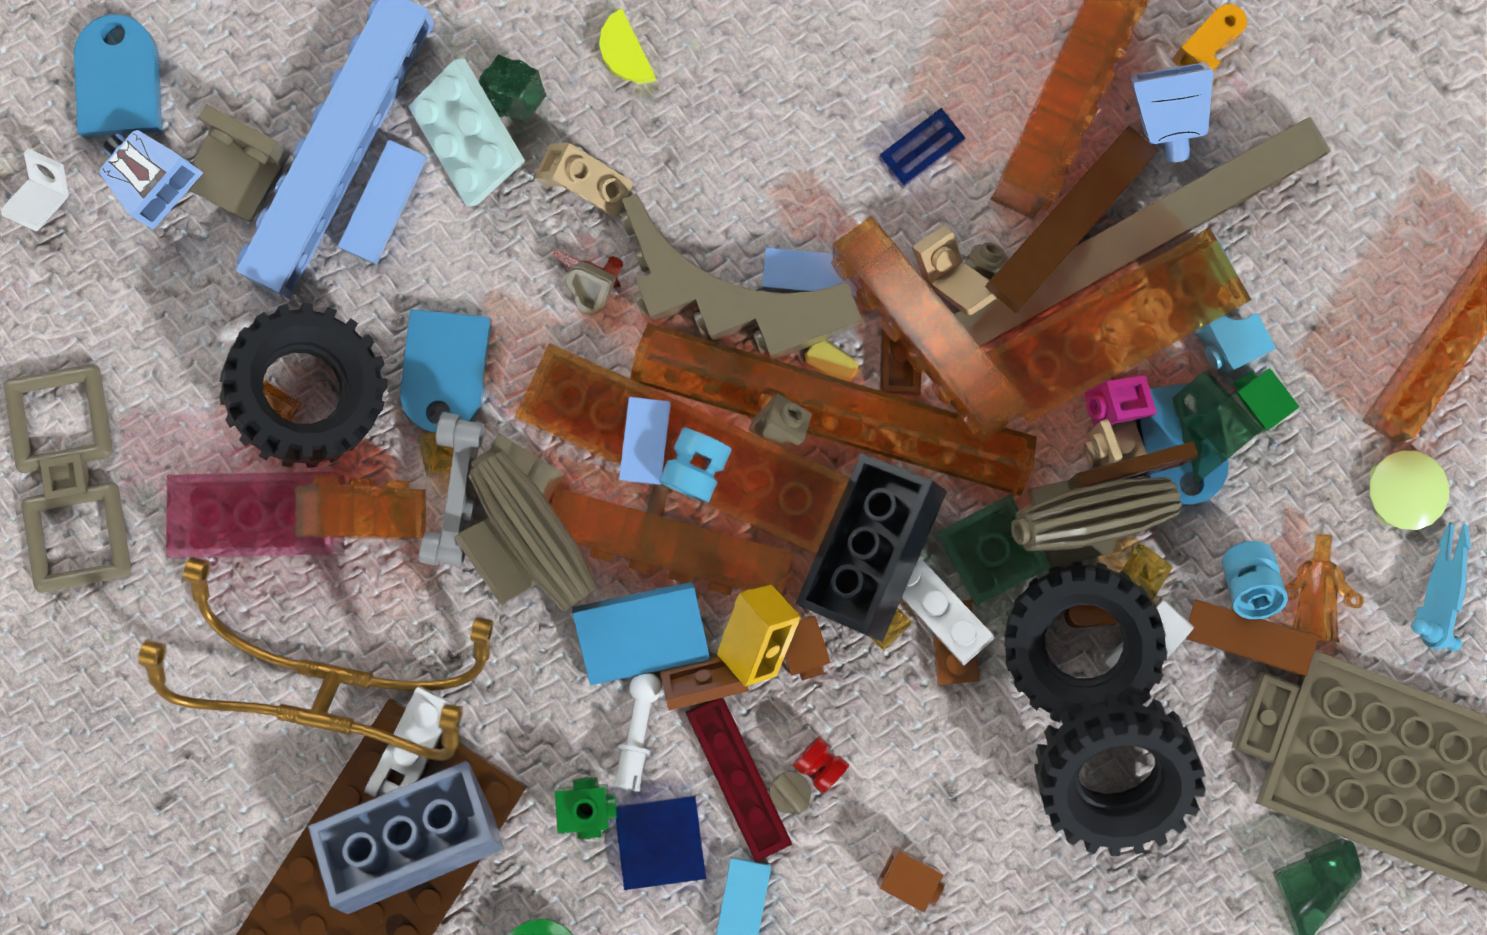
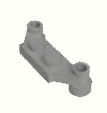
[419,412,484,566]

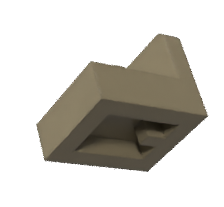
[749,393,812,451]

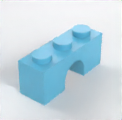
[1167,241,1277,376]

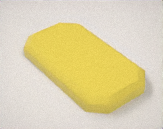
[804,340,859,386]

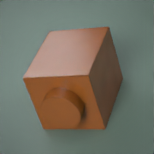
[785,616,831,681]
[876,846,945,912]

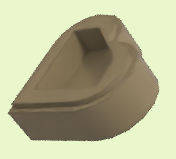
[565,262,617,315]

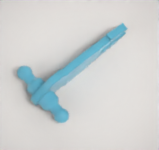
[1411,523,1471,651]

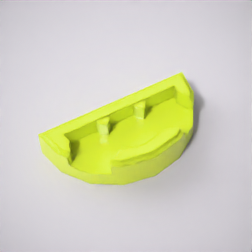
[599,7,656,85]

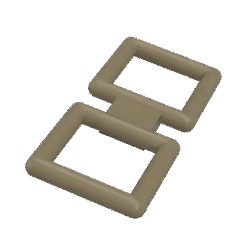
[4,364,131,593]

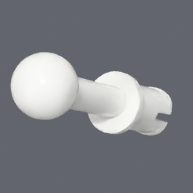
[613,673,662,792]

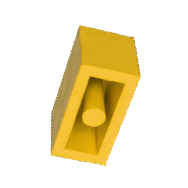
[717,584,801,687]

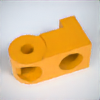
[1171,4,1247,71]

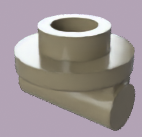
[965,242,1009,280]
[770,771,811,815]

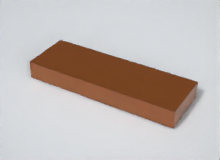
[1185,599,1319,677]

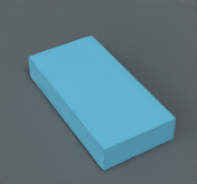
[716,857,771,935]

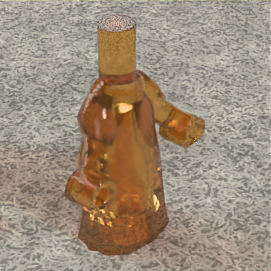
[1284,534,1364,643]

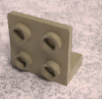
[188,104,290,222]

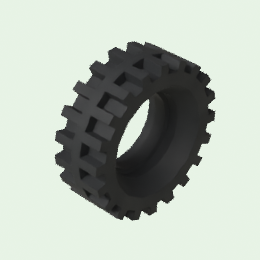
[219,303,387,468]
[1004,561,1167,723]
[1034,693,1206,856]

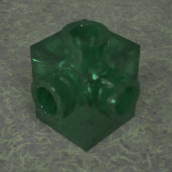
[478,54,547,125]

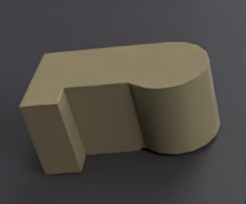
[490,433,566,502]

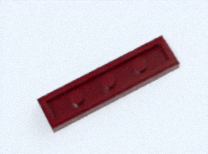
[685,697,793,862]

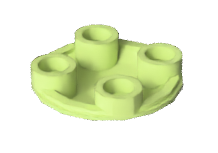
[1369,450,1449,530]

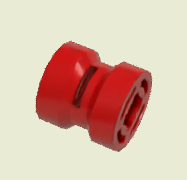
[792,736,850,794]

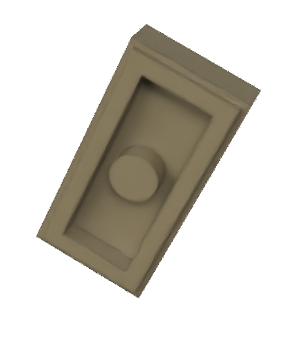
[1231,671,1301,764]

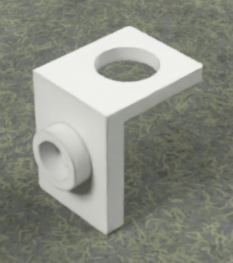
[1,148,69,231]

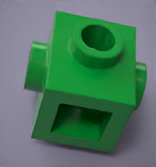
[555,777,617,839]

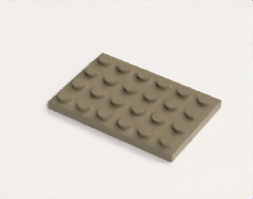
[1256,650,1487,892]

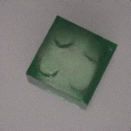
[937,494,1050,608]

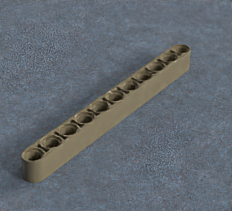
[936,117,1331,361]

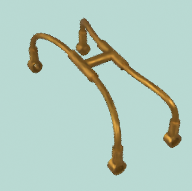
[138,557,494,760]

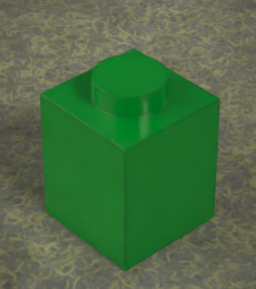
[1226,368,1300,435]

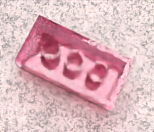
[166,471,345,560]

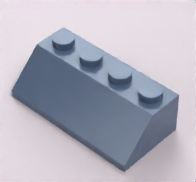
[308,761,505,914]

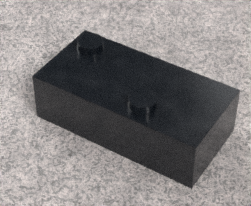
[795,453,947,642]

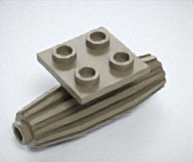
[454,450,598,612]
[1011,477,1182,568]

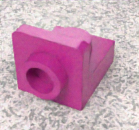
[1085,375,1157,427]

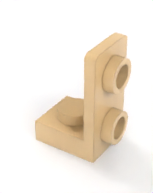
[533,143,633,216]
[912,225,997,315]
[1083,419,1147,468]

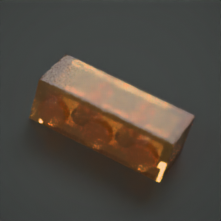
[295,476,426,540]

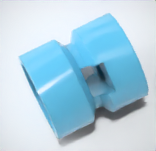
[659,428,732,503]
[1221,541,1288,619]

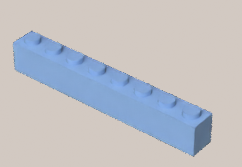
[236,0,435,300]

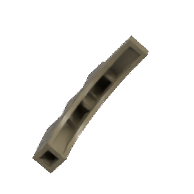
[620,193,862,361]

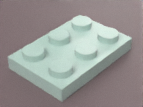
[408,59,525,207]

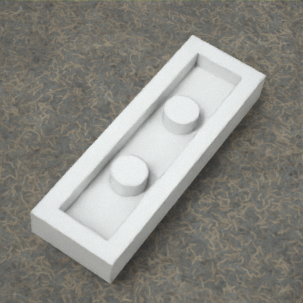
[901,557,994,666]

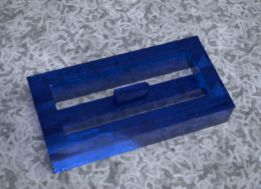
[878,107,966,189]

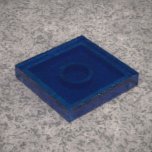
[615,795,706,890]

